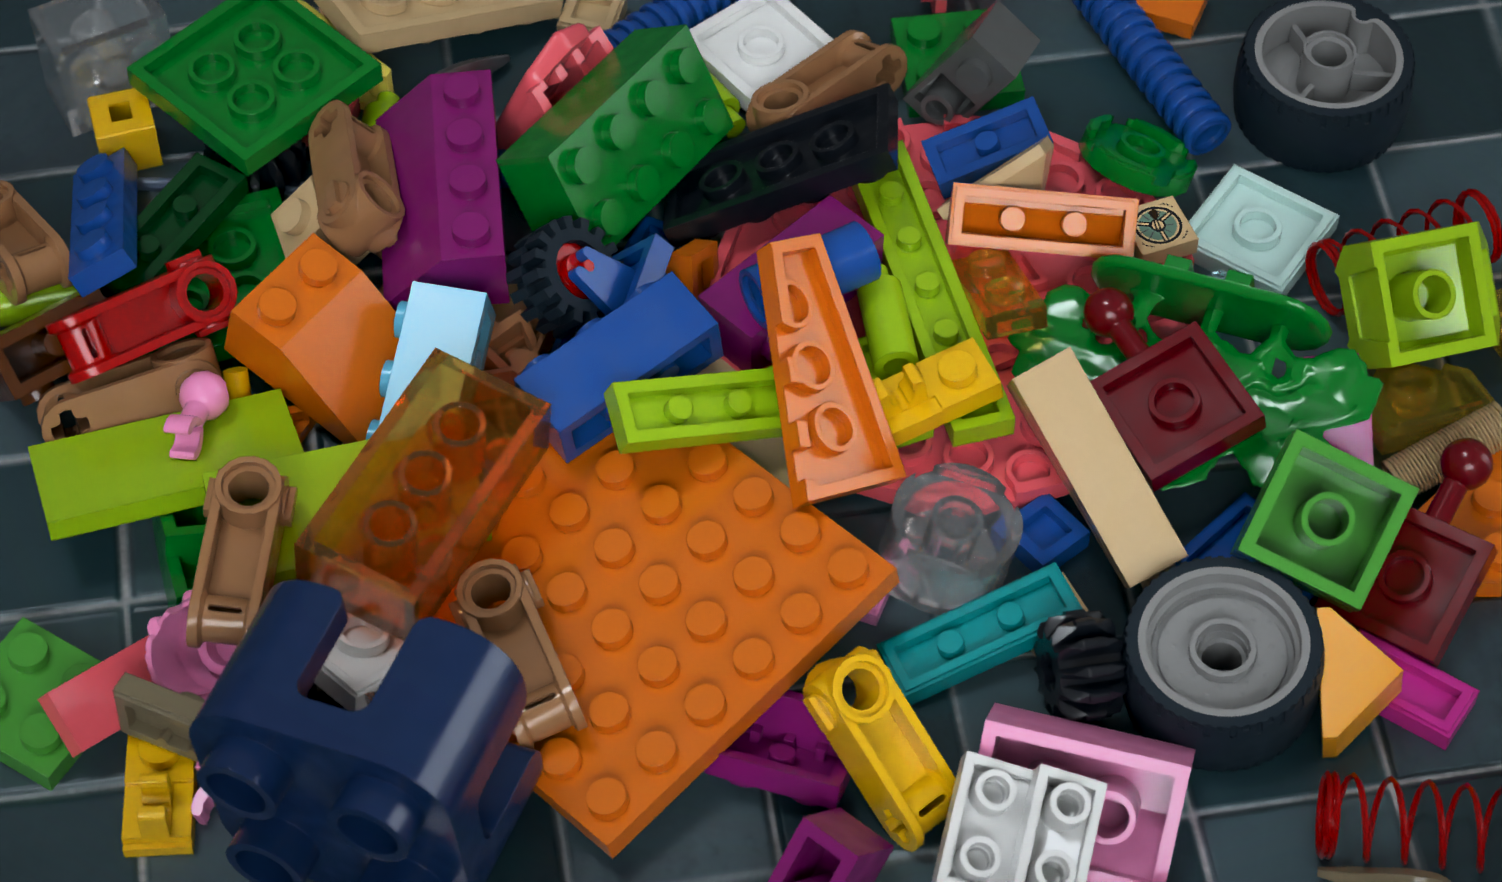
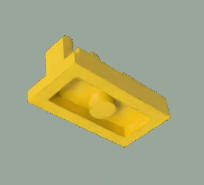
[873,337,1003,446]
[121,735,198,857]

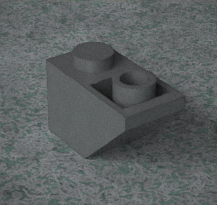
[903,0,1041,125]

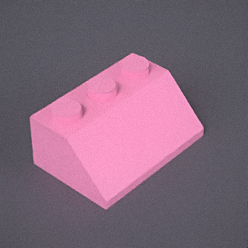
[978,703,1196,882]

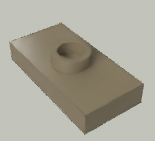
[113,672,205,762]

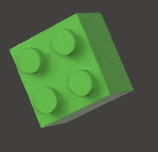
[1230,429,1419,613]

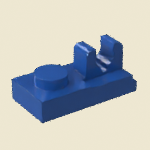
[921,96,1055,199]

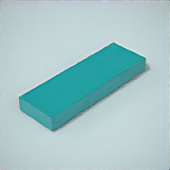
[876,562,1083,706]

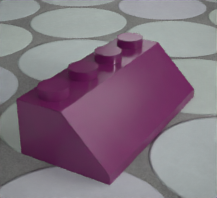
[376,69,510,311]

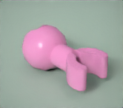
[163,370,229,460]

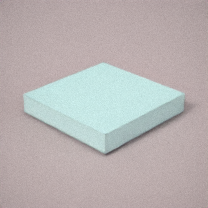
[1189,164,1340,296]

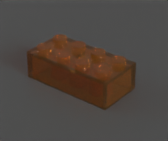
[294,347,552,641]

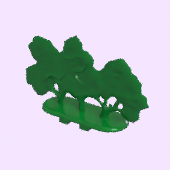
[1008,254,1383,491]

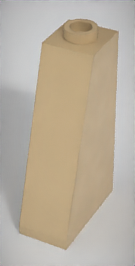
[1007,347,1188,589]

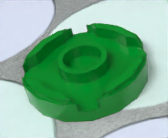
[1078,114,1198,197]

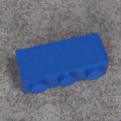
[514,271,724,463]

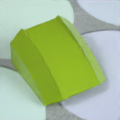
[1334,221,1500,369]

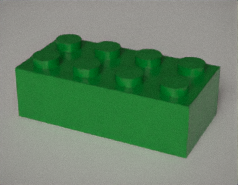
[496,24,734,245]

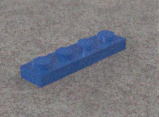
[68,147,137,298]

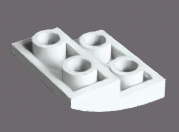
[931,750,1108,882]

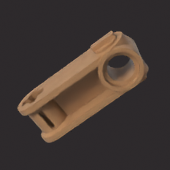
[746,29,907,132]
[308,99,405,257]
[0,180,73,306]
[36,337,224,442]
[186,456,298,648]
[448,558,588,749]

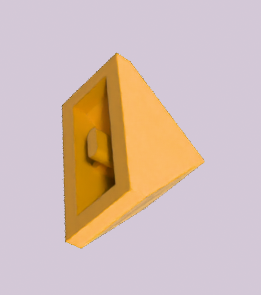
[1317,607,1403,758]

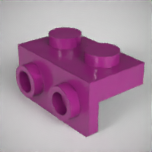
[704,690,851,809]

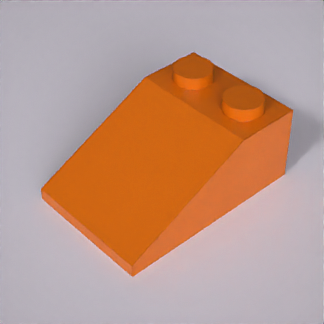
[224,233,399,444]

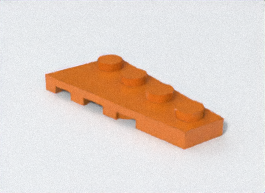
[756,233,907,509]

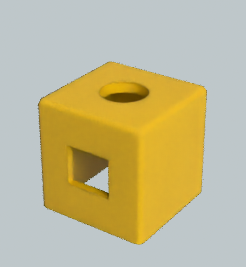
[87,88,163,171]

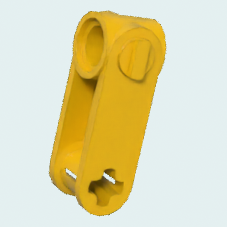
[802,646,956,852]

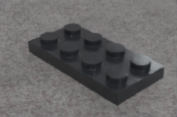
[662,82,898,248]

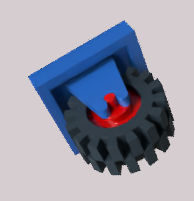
[506,216,674,353]

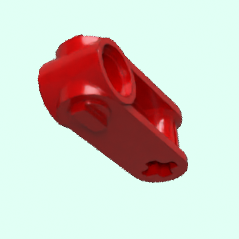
[45,249,238,385]

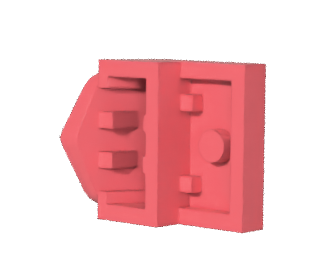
[496,23,614,150]

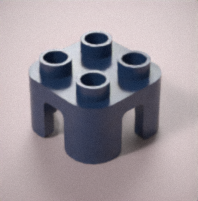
[189,580,543,882]

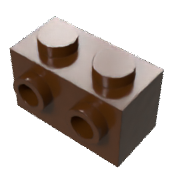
[0,289,104,407]

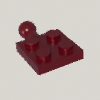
[1083,287,1266,492]
[1314,438,1498,668]

